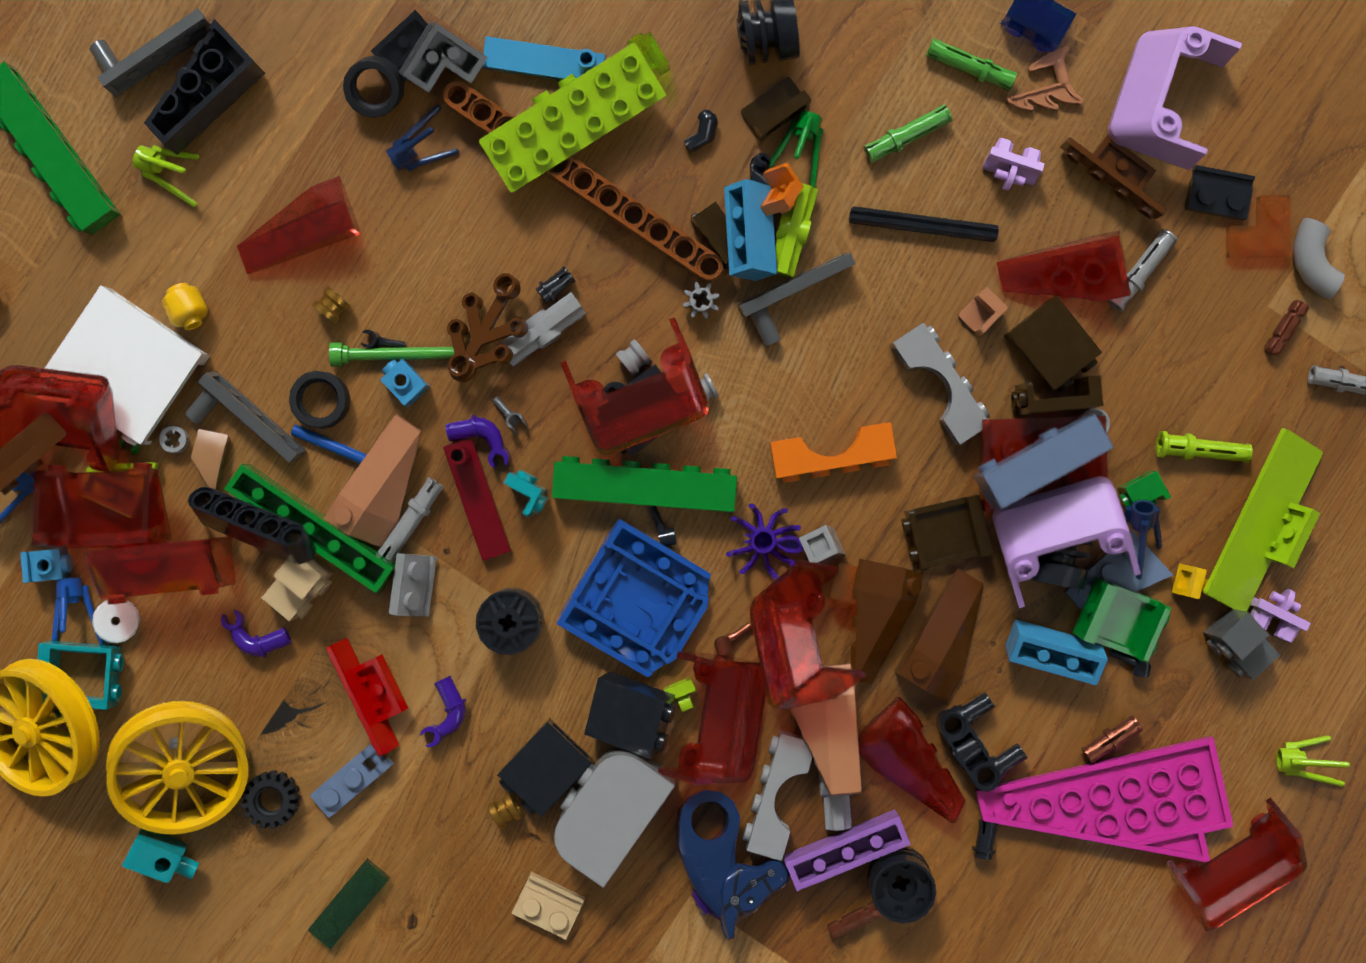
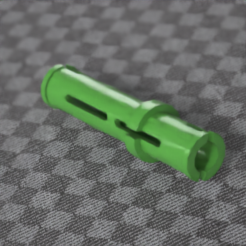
[926,38,1017,91]
[863,104,953,164]

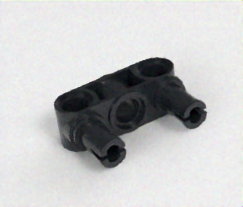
[936,692,1028,791]

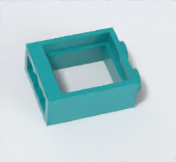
[37,640,125,710]

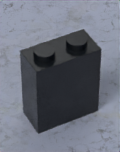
[584,671,676,759]
[497,718,593,817]

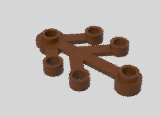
[447,273,528,382]

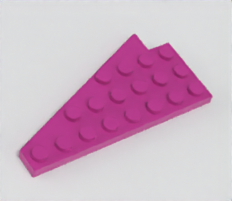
[975,736,1234,862]

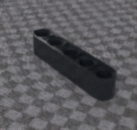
[188,487,316,564]

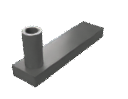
[90,9,211,97]
[737,252,855,346]
[185,371,307,463]

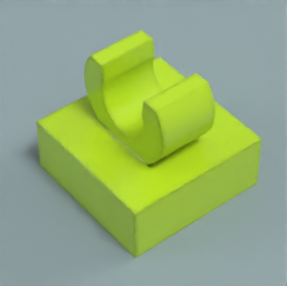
[663,676,696,712]

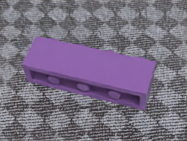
[783,809,911,891]

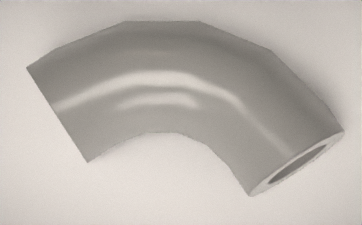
[1293,218,1345,300]

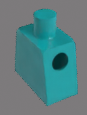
[122,829,199,883]

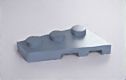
[1063,530,1173,611]

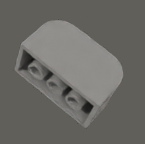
[555,747,675,888]

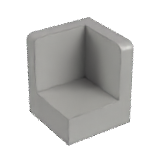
[799,525,846,567]

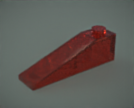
[237,176,361,275]
[997,230,1131,302]
[858,697,966,823]

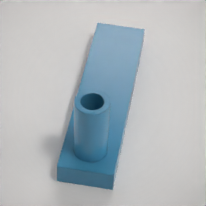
[482,36,606,81]

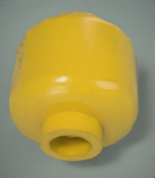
[162,283,208,330]

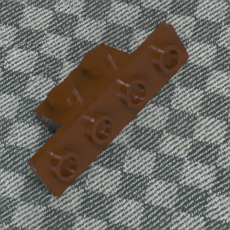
[1060,135,1167,219]
[0,412,67,496]

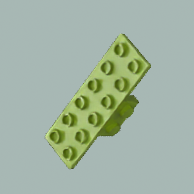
[479,43,666,192]
[1203,428,1323,612]

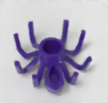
[726,503,804,579]

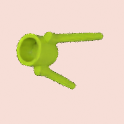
[133,145,200,207]
[1276,735,1350,787]

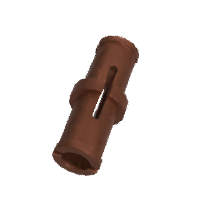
[1081,715,1143,764]

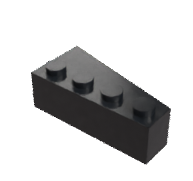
[144,19,265,155]

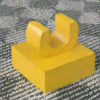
[1172,563,1208,600]

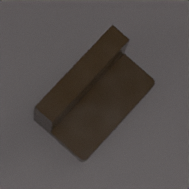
[741,77,812,141]
[691,201,729,270]

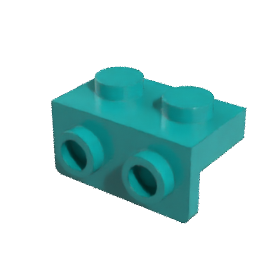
[504,470,548,517]

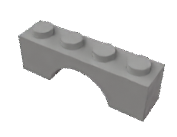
[890,323,991,445]
[742,729,813,861]

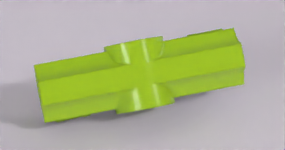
[775,183,818,278]

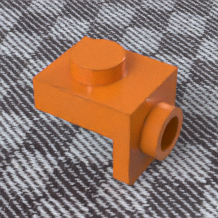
[760,163,804,216]

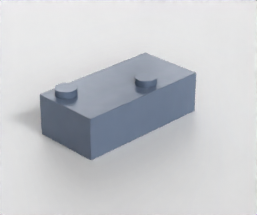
[973,414,1114,509]

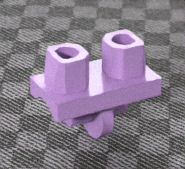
[982,138,1045,191]
[1250,588,1311,643]

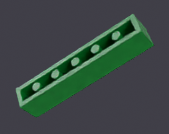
[0,61,121,235]
[552,456,737,512]
[224,464,395,593]

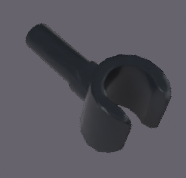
[361,330,406,348]
[649,506,677,546]
[1109,649,1151,678]

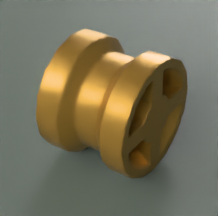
[312,286,351,324]
[488,792,523,829]

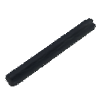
[849,206,999,242]

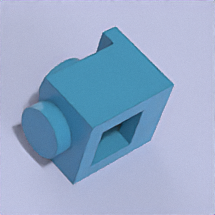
[380,359,431,407]
[20,548,73,583]

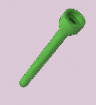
[329,342,467,367]

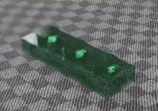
[308,858,390,950]

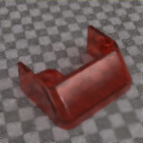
[560,317,709,455]
[85,536,236,605]
[750,560,865,709]
[658,651,769,785]
[1166,797,1307,931]

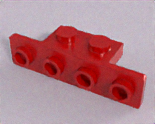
[326,638,408,757]

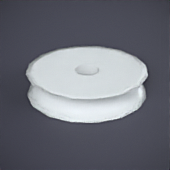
[92,598,140,644]

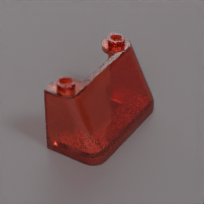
[0,365,119,472]
[32,463,171,548]

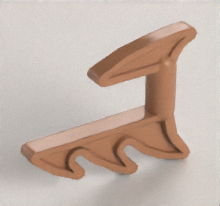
[1006,46,1084,111]

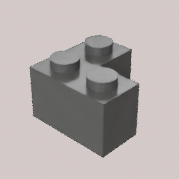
[399,20,488,92]
[1203,608,1280,680]

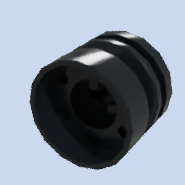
[736,0,800,66]
[1029,540,1094,590]
[476,588,544,655]
[867,846,937,924]

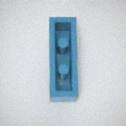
[724,179,777,281]
[1005,619,1108,686]

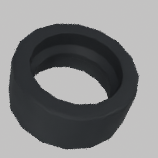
[343,56,405,118]
[289,371,350,429]

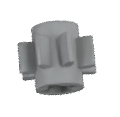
[683,282,720,320]

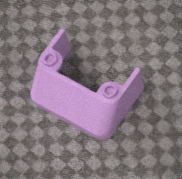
[1107,27,1242,170]
[992,477,1141,608]

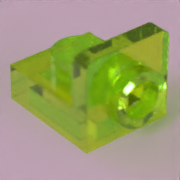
[626,32,670,76]

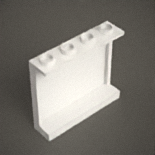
[40,285,210,446]

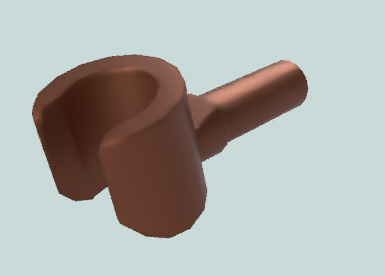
[714,622,753,655]

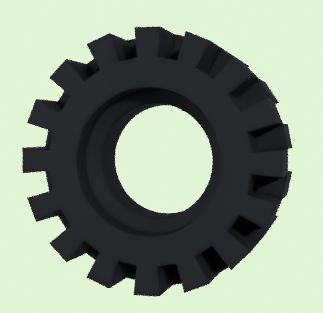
[241,770,301,829]

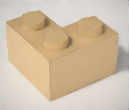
[262,556,334,621]

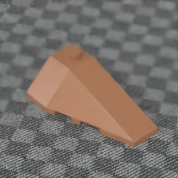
[323,414,422,547]
[785,664,862,796]

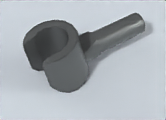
[493,397,528,436]

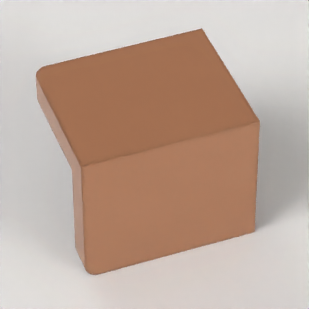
[958,286,1008,336]

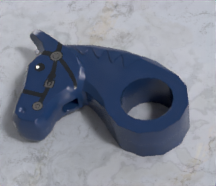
[676,790,790,940]

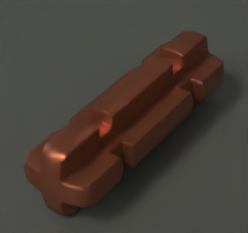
[1265,300,1309,356]
[827,901,883,940]

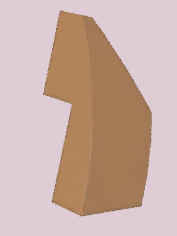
[191,429,230,491]

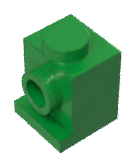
[1118,470,1171,510]

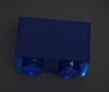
[1000,0,1077,52]

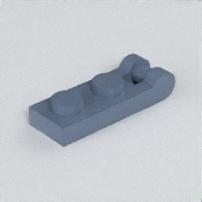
[309,744,394,818]

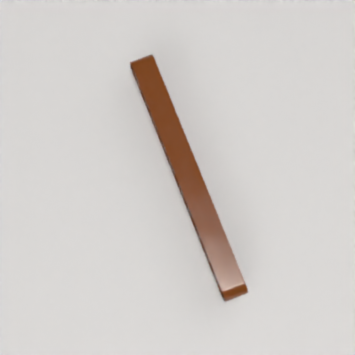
[443,81,723,283]

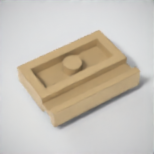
[511,871,586,940]

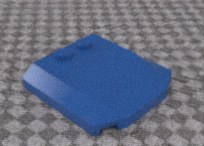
[556,518,710,677]

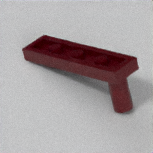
[443,437,512,561]

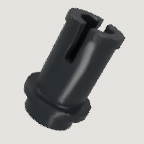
[536,266,576,303]
[972,819,998,860]

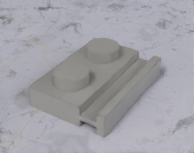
[389,553,437,617]

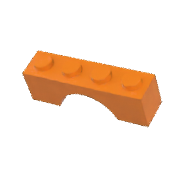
[769,422,897,483]

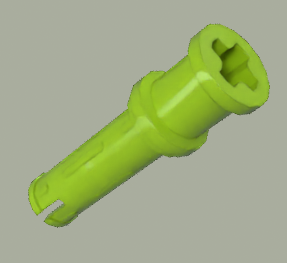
[1155,431,1253,463]

